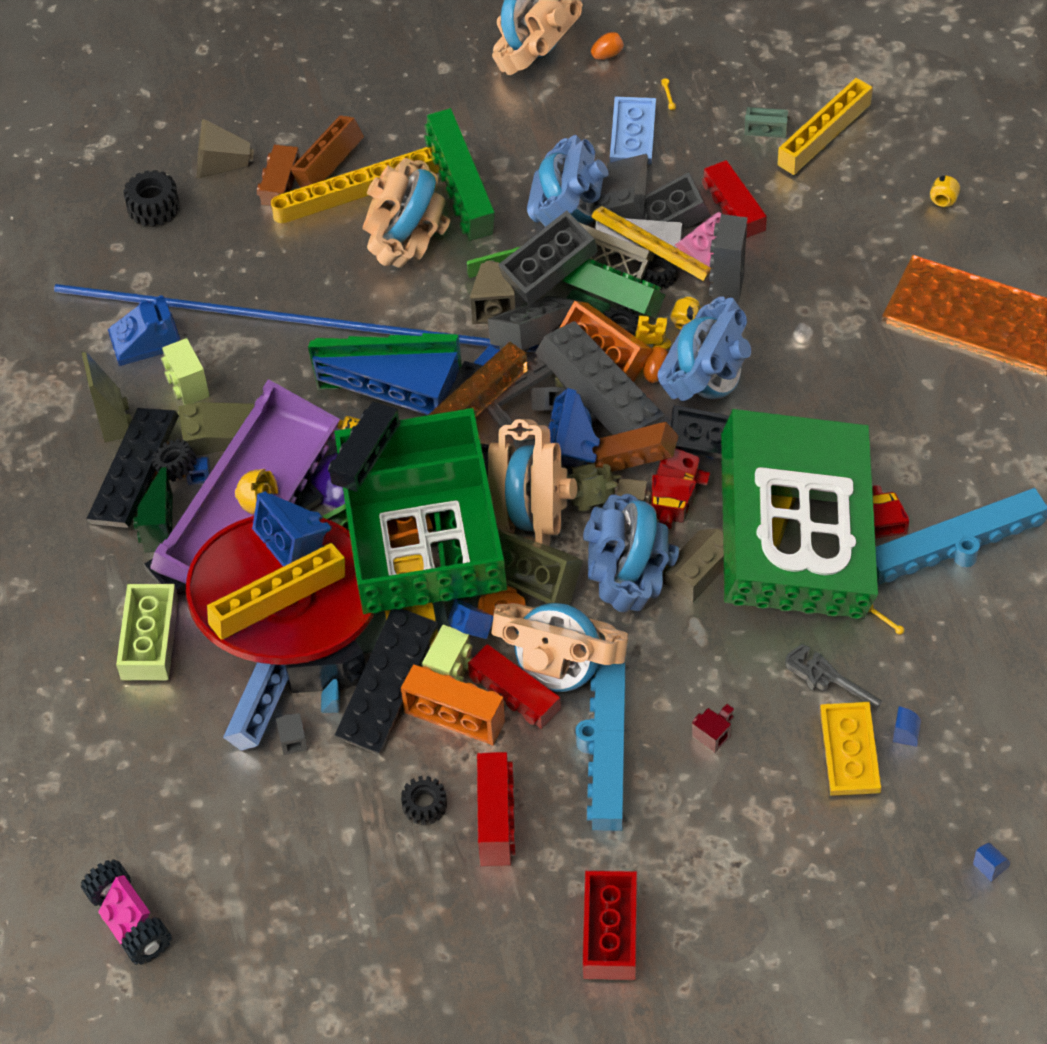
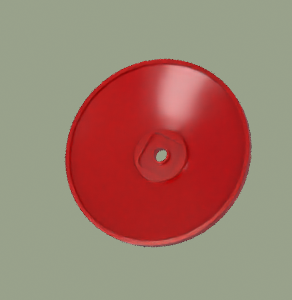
[186,516,374,665]

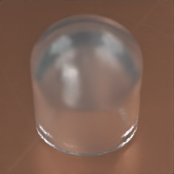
[791,323,814,345]

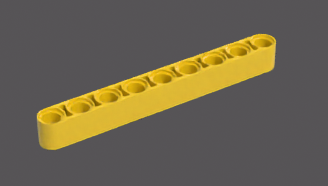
[271,147,440,223]

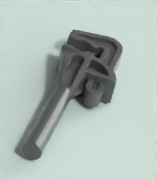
[785,644,882,709]

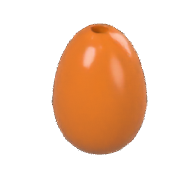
[591,32,624,60]
[643,347,669,383]

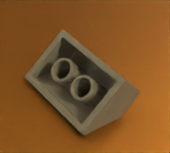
[662,529,724,602]

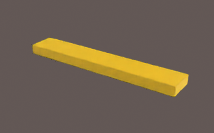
[591,206,712,281]

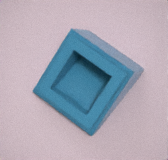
[321,679,340,713]

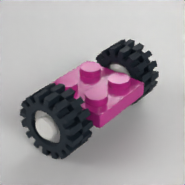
[81,859,172,965]

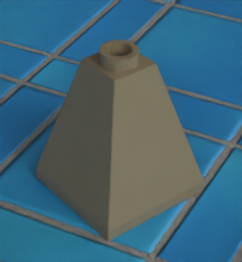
[196,119,254,178]
[470,261,515,325]

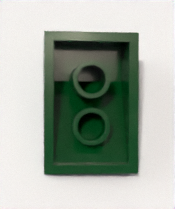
[133,467,173,553]

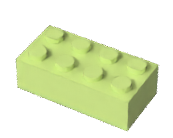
[116,584,179,680]

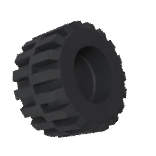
[123,170,180,226]

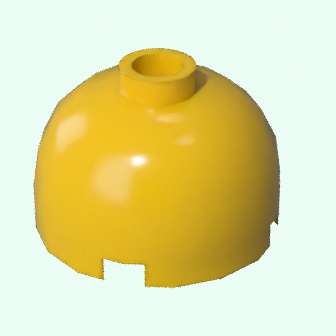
[235,469,278,515]

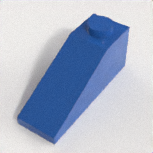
[448,599,493,639]

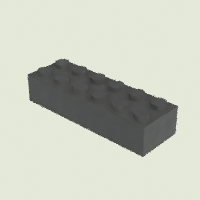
[535,321,665,435]

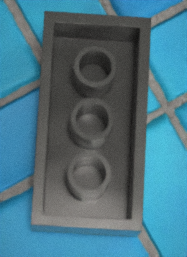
[498,210,598,305]
[709,214,748,305]

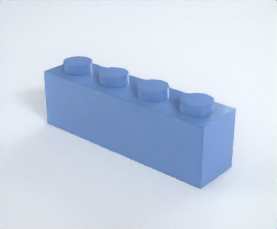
[223,662,288,751]

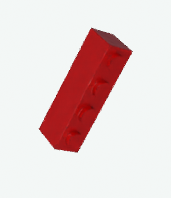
[702,160,767,238]
[468,644,561,729]

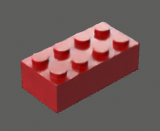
[477,752,516,867]
[583,871,637,980]

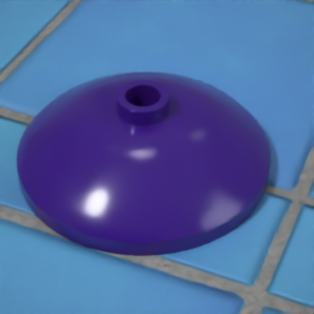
[310,453,345,509]

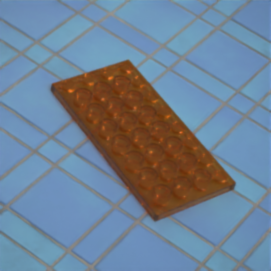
[881,255,1047,376]

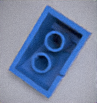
[108,295,180,366]
[549,388,600,468]
[252,491,331,567]

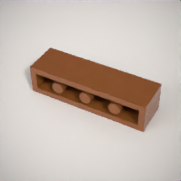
[290,115,364,188]
[587,422,679,472]

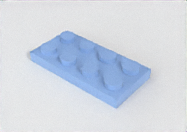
[610,97,656,165]

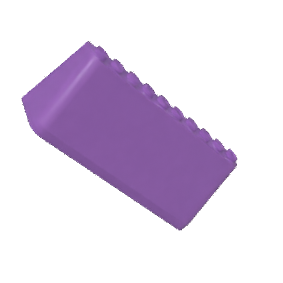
[150,379,340,584]

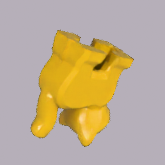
[635,316,672,350]

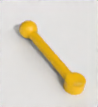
[661,78,676,111]
[868,604,905,635]

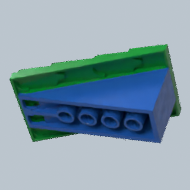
[308,333,462,415]

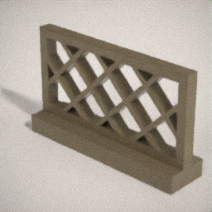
[579,222,655,281]

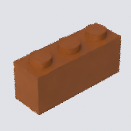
[257,144,300,206]

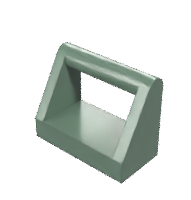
[744,107,788,138]

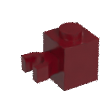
[692,704,735,753]

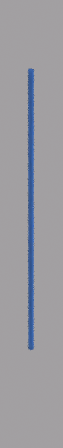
[54,284,539,353]

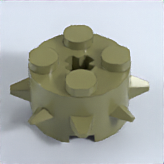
[567,463,621,511]

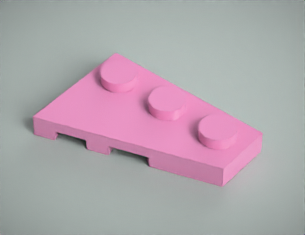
[675,212,721,267]

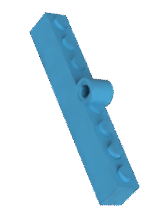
[875,488,1047,585]
[576,657,626,831]

